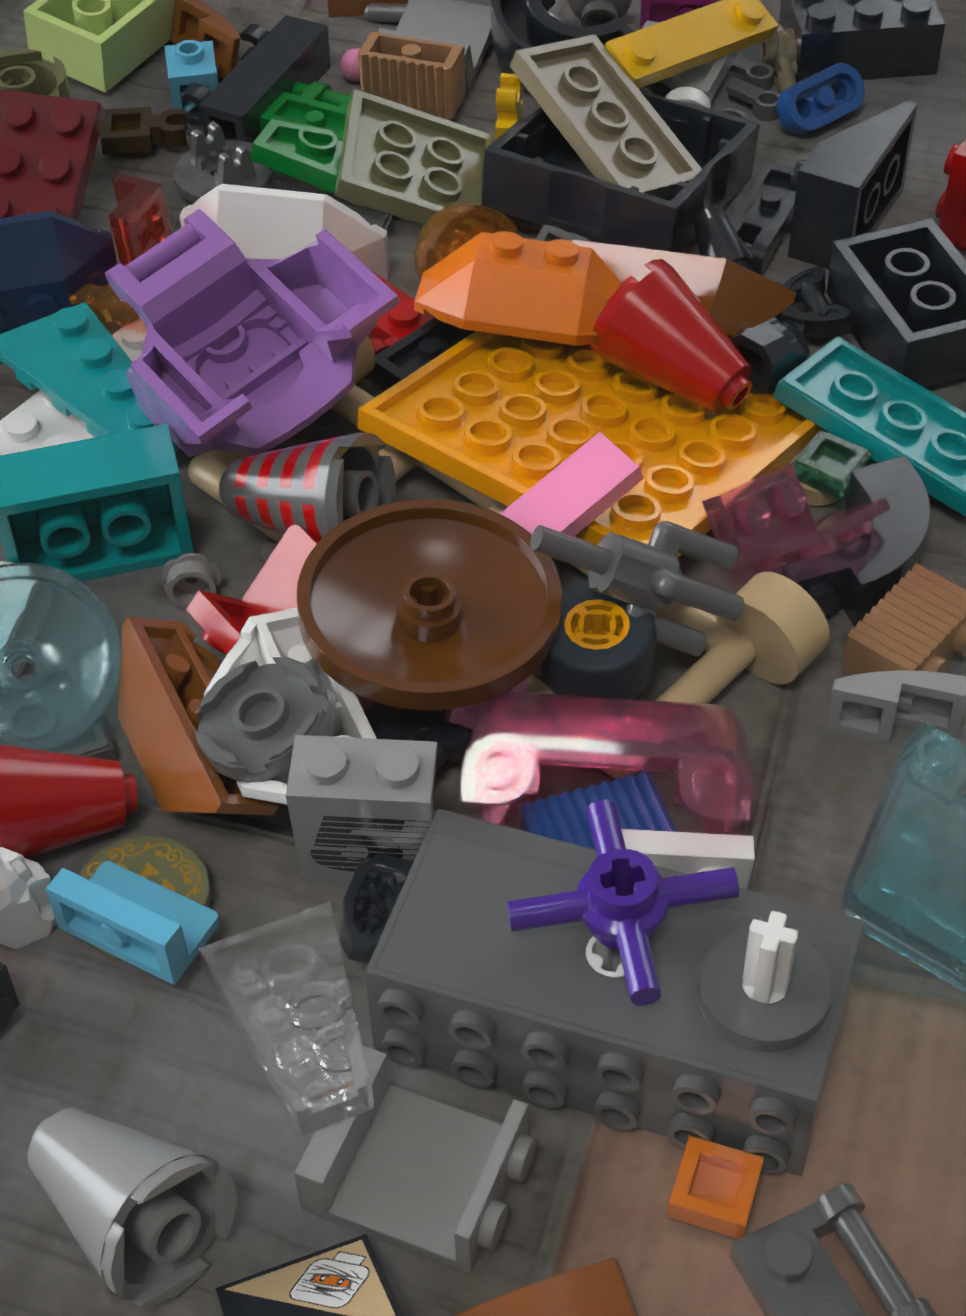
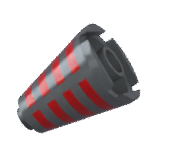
[219,433,396,540]

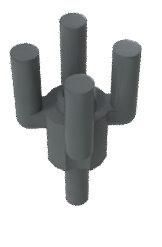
[530,521,744,657]

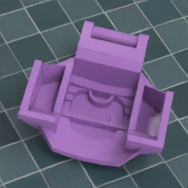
[105,209,400,457]

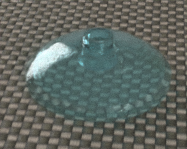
[0,563,121,751]

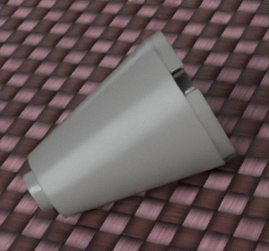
[28,1108,238,1308]

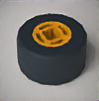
[541,584,657,709]

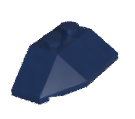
[0,211,117,334]

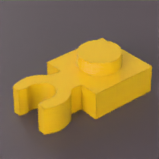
[495,73,523,140]

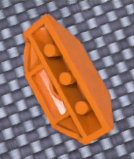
[414,231,622,346]

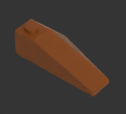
[571,239,797,339]

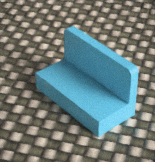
[45,861,220,985]

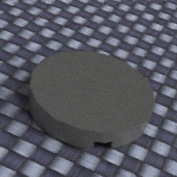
[195,657,333,782]

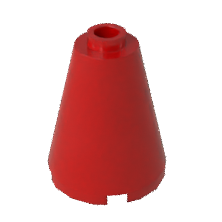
[590,259,753,413]
[0,744,137,859]

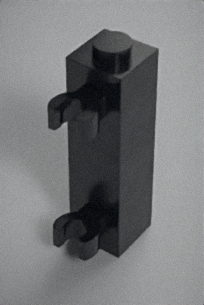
[181,15,331,143]

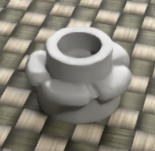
[161,553,222,609]

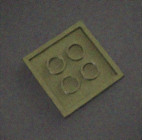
[335,89,495,240]

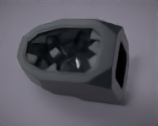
[730,317,810,394]
[339,853,414,964]

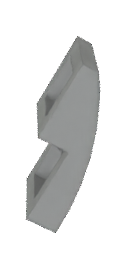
[825,670,966,744]

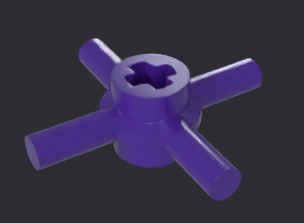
[507,800,739,1006]

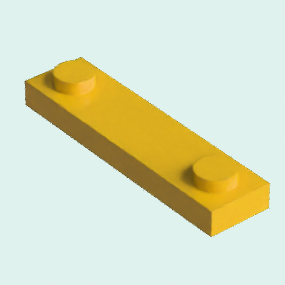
[605,0,779,89]

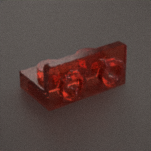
[108,173,173,266]

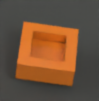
[667,1135,764,1239]

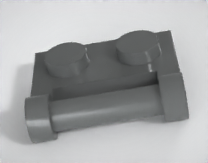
[730,1183,937,1316]

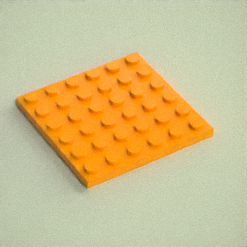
[357,331,826,558]

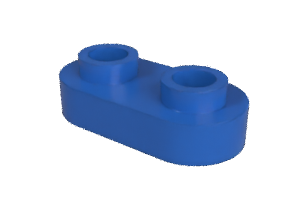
[777,63,865,135]

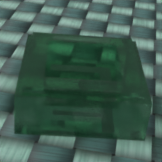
[790,429,872,501]

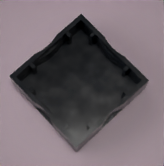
[481,88,760,253]

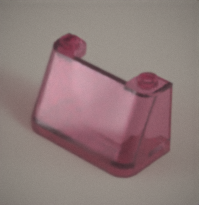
[459,692,752,835]

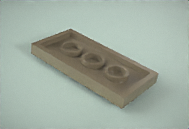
[510,34,702,199]

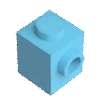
[164,40,219,113]

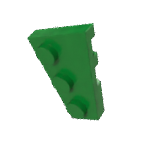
[250,119,391,215]

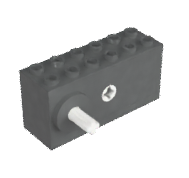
[365,808,865,1177]

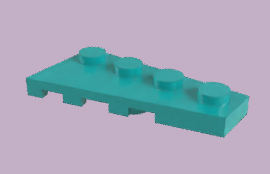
[0,302,180,451]

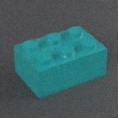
[0,424,194,588]

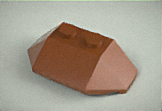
[118,616,281,815]

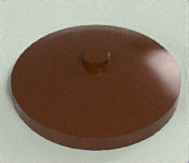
[296,499,562,710]

